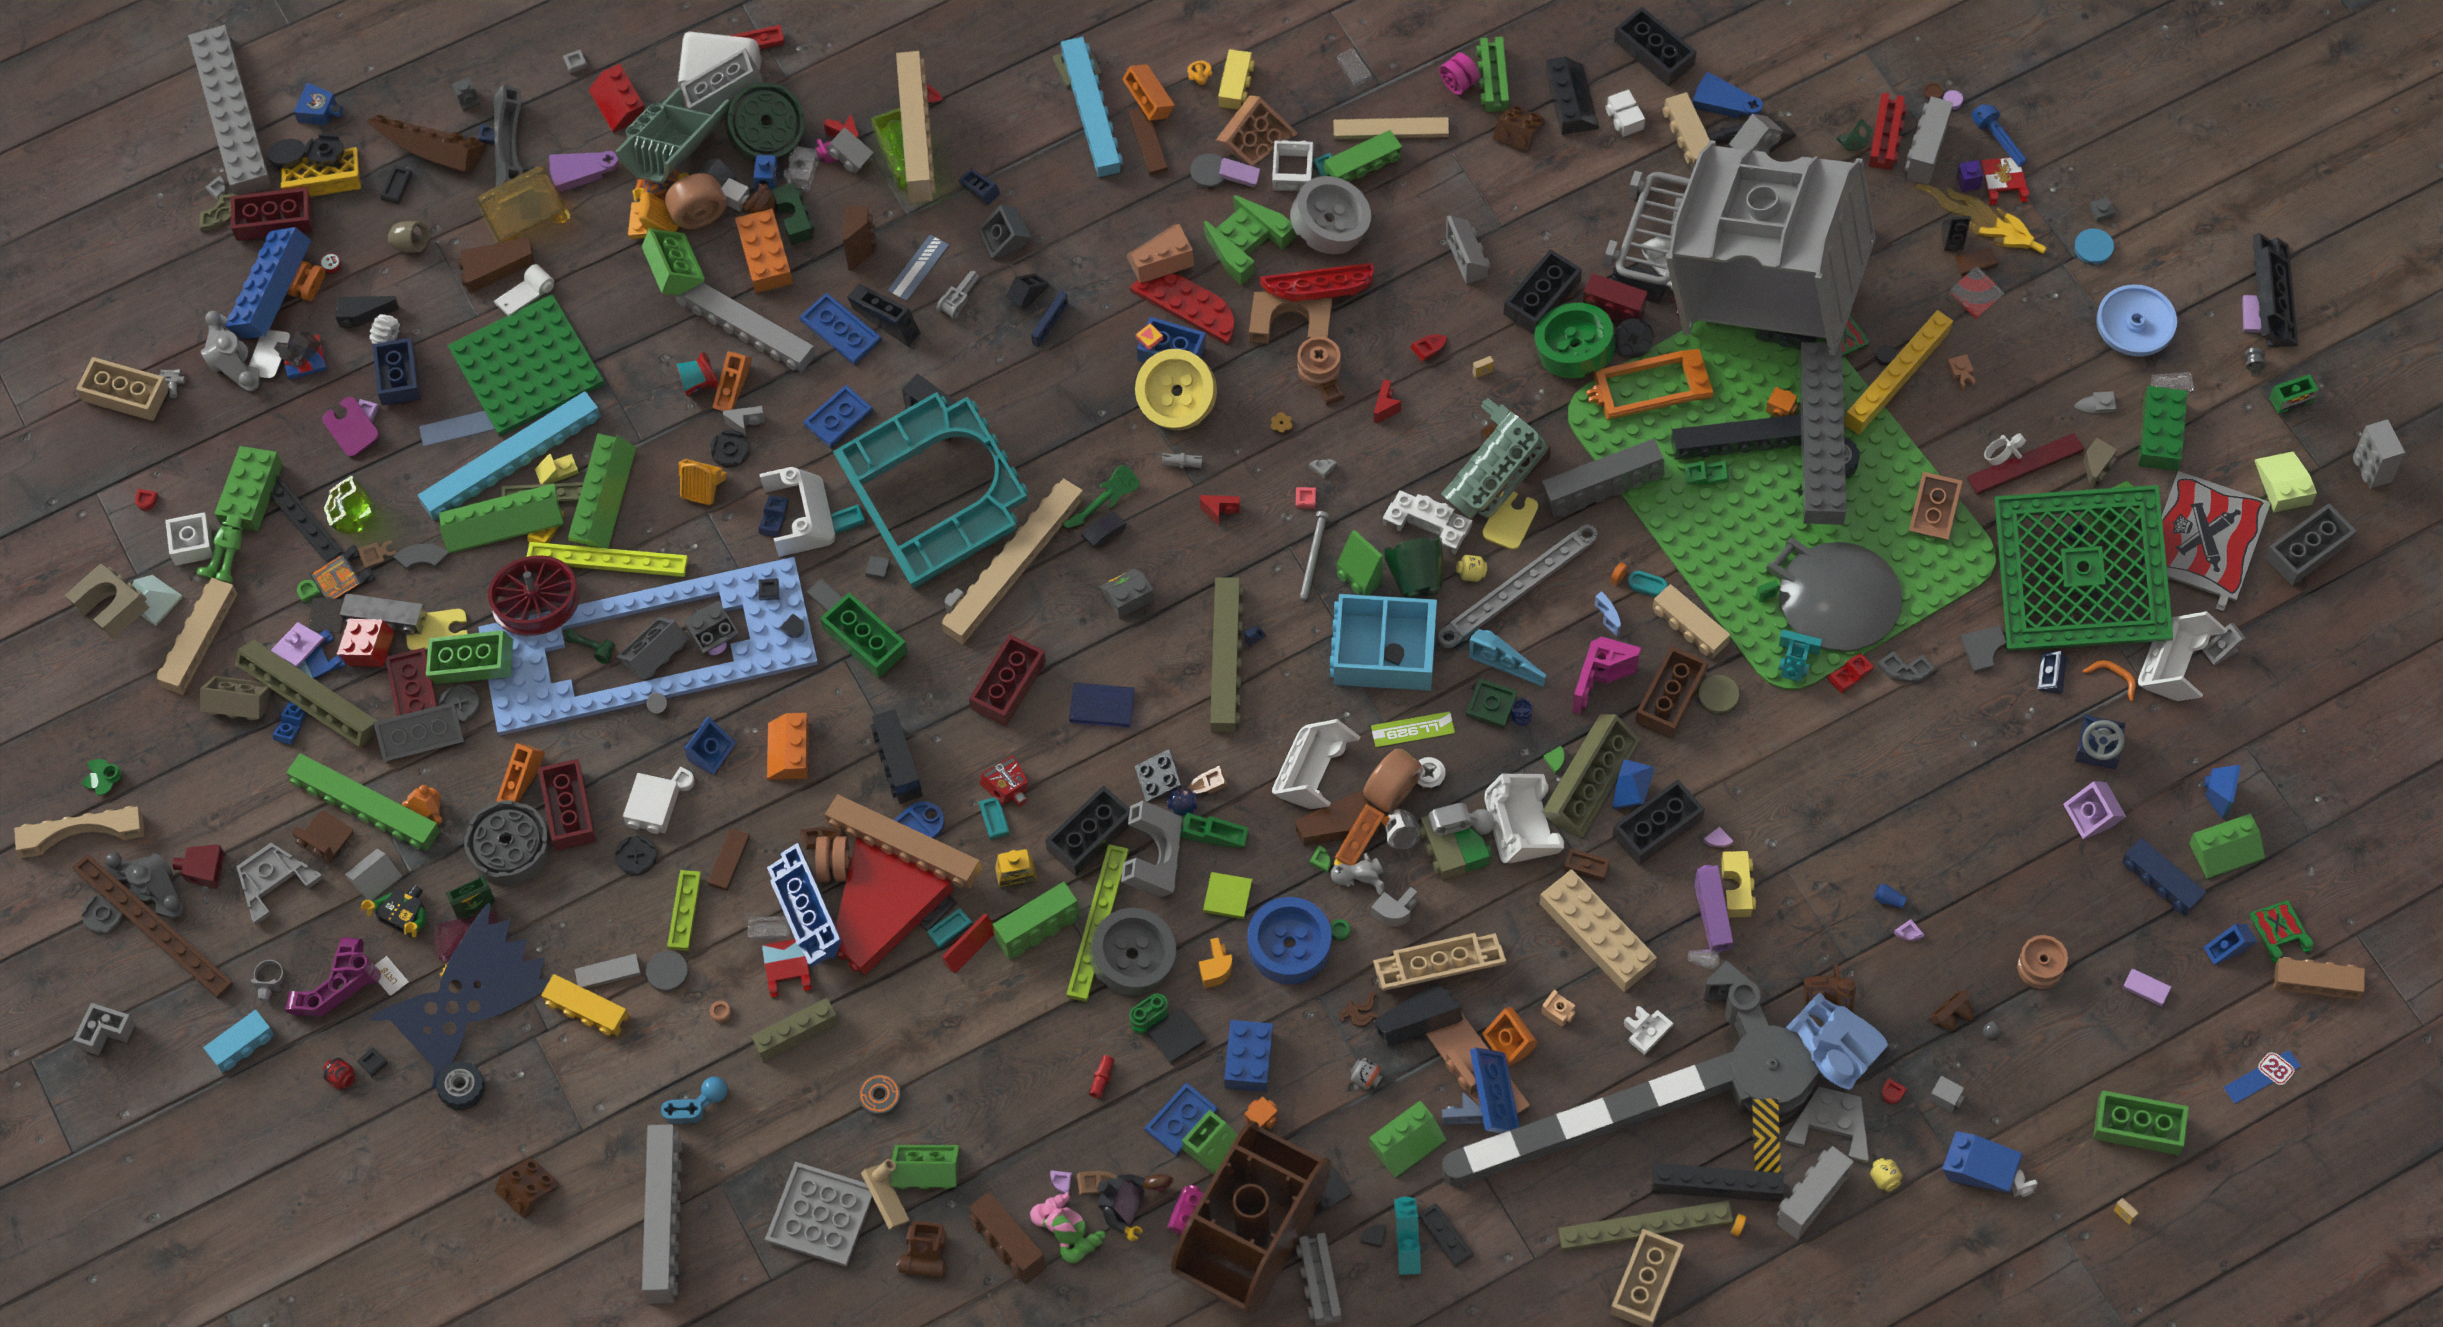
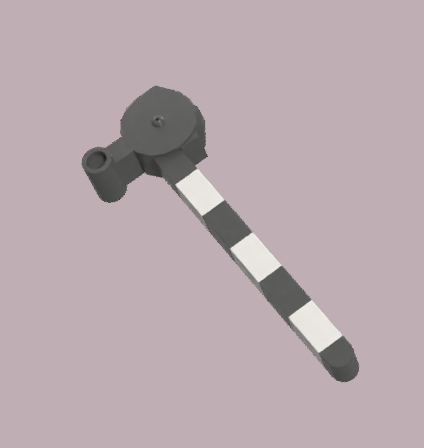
[1442,980,1819,1187]

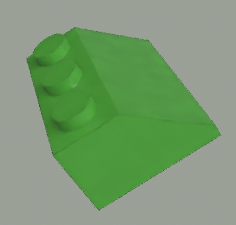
[2189,814,2265,879]
[1369,1101,1446,1178]
[891,1145,959,1189]

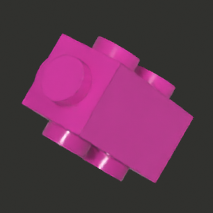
[1167,1185,1204,1235]

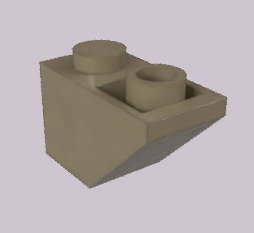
[2083,438,2117,487]

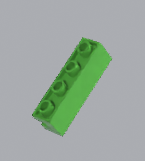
[1476,37,1509,112]
[1323,130,1402,182]

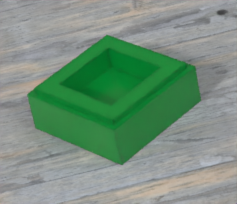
[1756,580,1779,602]

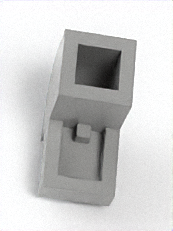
[1371,887,1418,927]

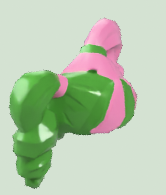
[1030,1192,1106,1263]

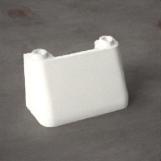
[678,32,762,90]
[1484,774,1564,863]

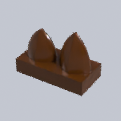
[1928,990,1973,1031]

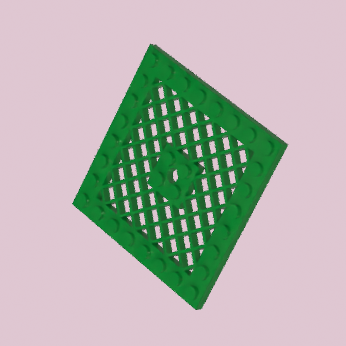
[1994,485,2173,651]

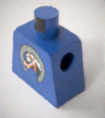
[294,83,343,125]
[754,155,780,192]

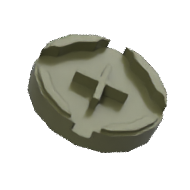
[1698,675,1739,714]

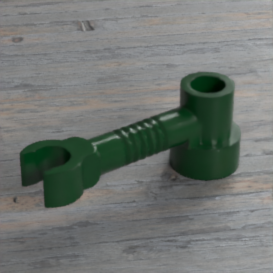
[564,628,615,664]

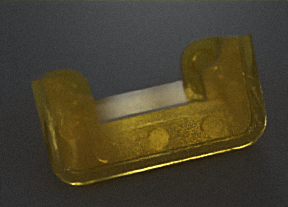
[477,166,571,243]

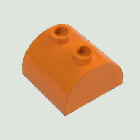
[1482,1007,1538,1066]

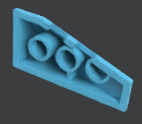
[1469,629,1546,687]

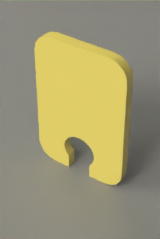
[1483,491,1538,550]
[406,609,468,651]

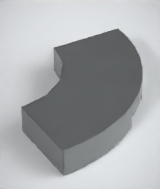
[393,544,450,571]

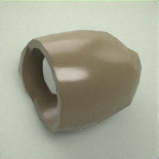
[388,221,431,253]

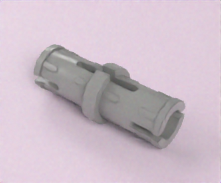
[1162,453,1202,469]

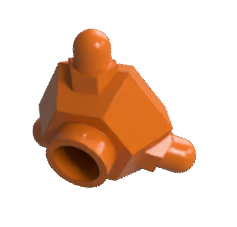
[402,785,443,825]

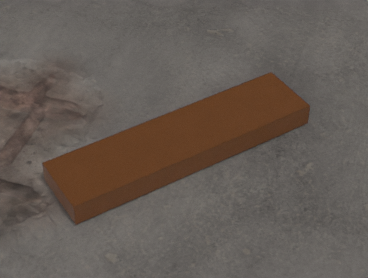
[1128,107,1168,176]

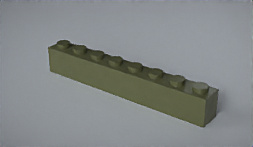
[1210,577,1244,732]
[235,640,377,747]

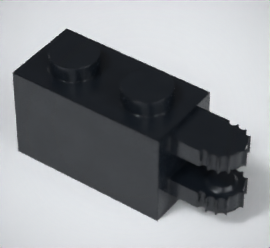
[1612,265,1667,305]

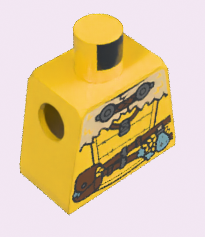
[995,849,1037,887]

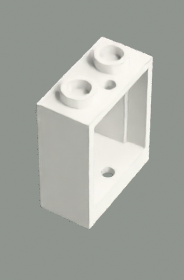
[1272,140,1313,191]

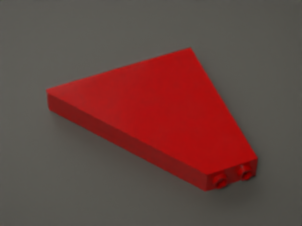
[836,807,954,976]

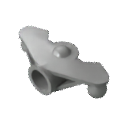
[201,311,260,392]

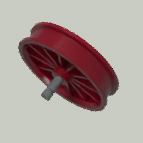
[488,555,580,636]

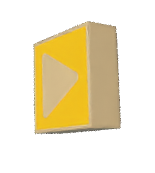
[1473,356,1494,379]
[2113,1198,2138,1225]

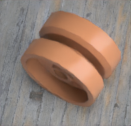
[1297,336,1341,387]
[815,836,850,882]
[2017,935,2068,989]

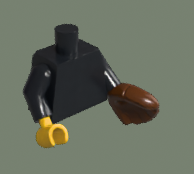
[1097,1174,1173,1241]

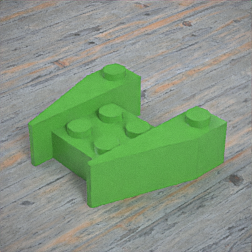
[1204,195,1296,285]

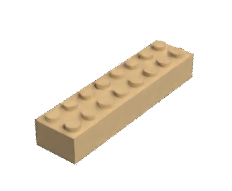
[896,51,936,203]

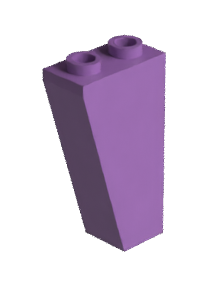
[1694,865,1733,954]

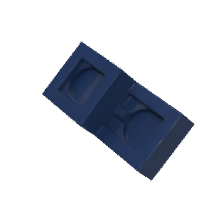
[758,495,789,537]

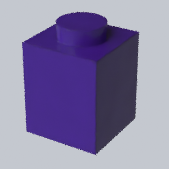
[1956,160,1983,192]

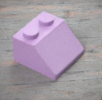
[2063,781,2126,839]

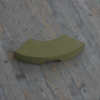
[199,194,240,232]

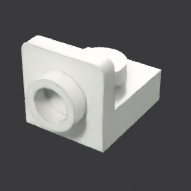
[2011,1169,2038,1197]

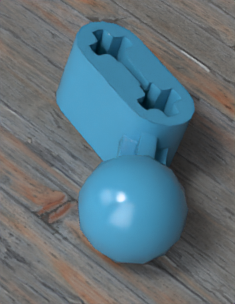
[661,1076,728,1124]

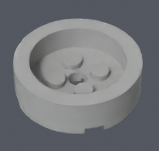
[1290,176,1371,254]

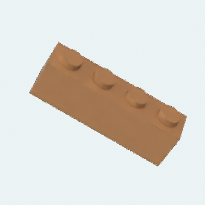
[2274,957,2365,1000]

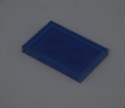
[1069,683,1135,727]

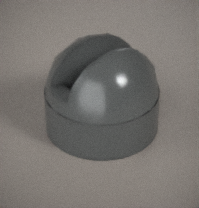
[1983,1021,2001,1039]

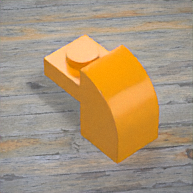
[1199,938,1232,989]

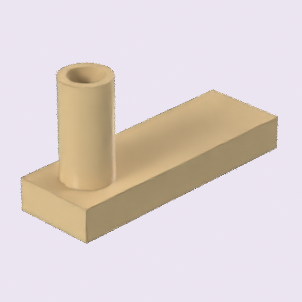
[861,1159,910,1230]

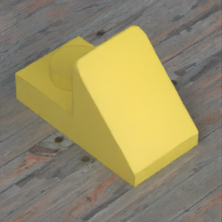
[535,454,579,484]

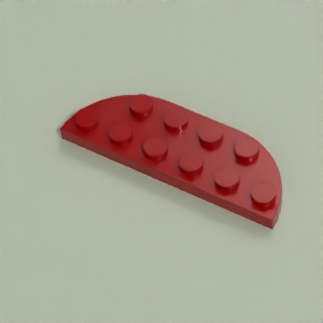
[1260,263,1374,302]
[1130,273,1234,345]

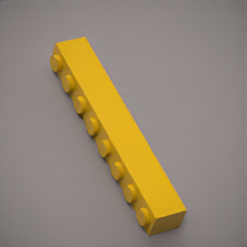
[1844,310,1953,435]

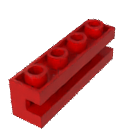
[1869,93,1907,170]

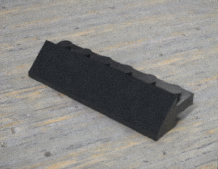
[2253,233,2298,347]

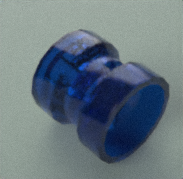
[1511,698,1532,726]

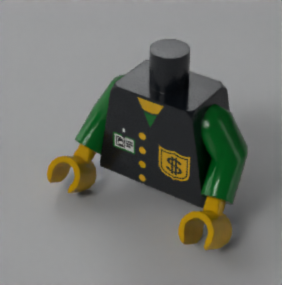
[361,885,426,938]

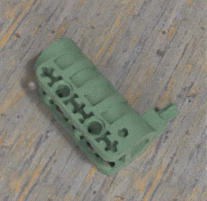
[1441,398,1548,520]

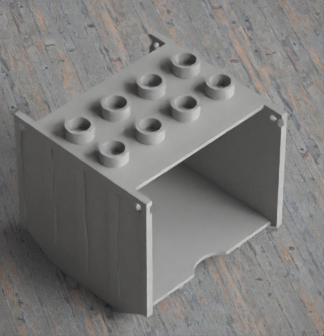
[1666,140,1876,356]

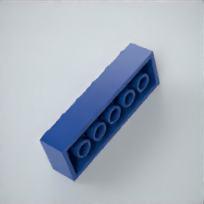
[225,227,311,339]

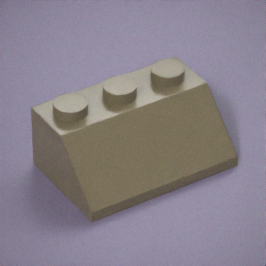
[200,676,272,720]

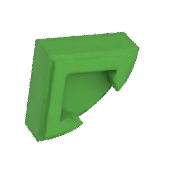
[1543,746,1564,774]
[1310,845,1330,873]

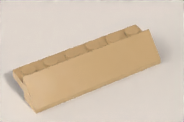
[1373,933,1506,991]

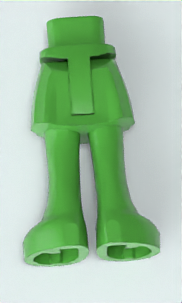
[196,514,243,584]

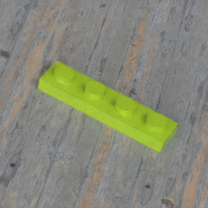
[667,870,702,951]

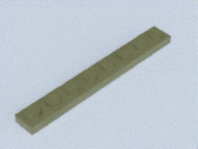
[1558,1201,1733,1251]

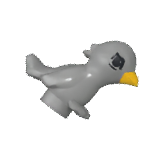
[1330,853,1385,895]

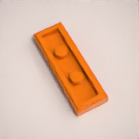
[1335,803,1385,865]

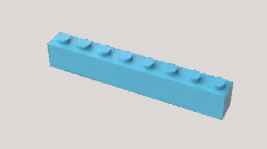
[1061,37,1123,177]

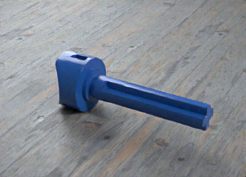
[1972,104,2027,167]

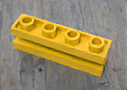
[541,974,630,1037]

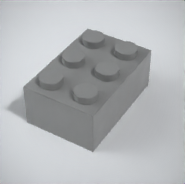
[2353,419,2405,489]

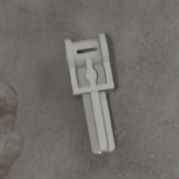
[936,271,979,319]

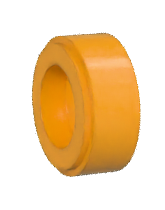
[1731,1214,1746,1237]

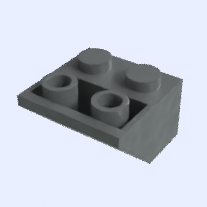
[683,600,739,654]

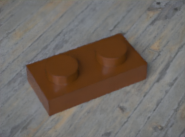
[1564,848,1610,881]

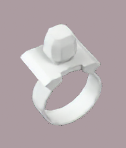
[1984,433,2026,465]

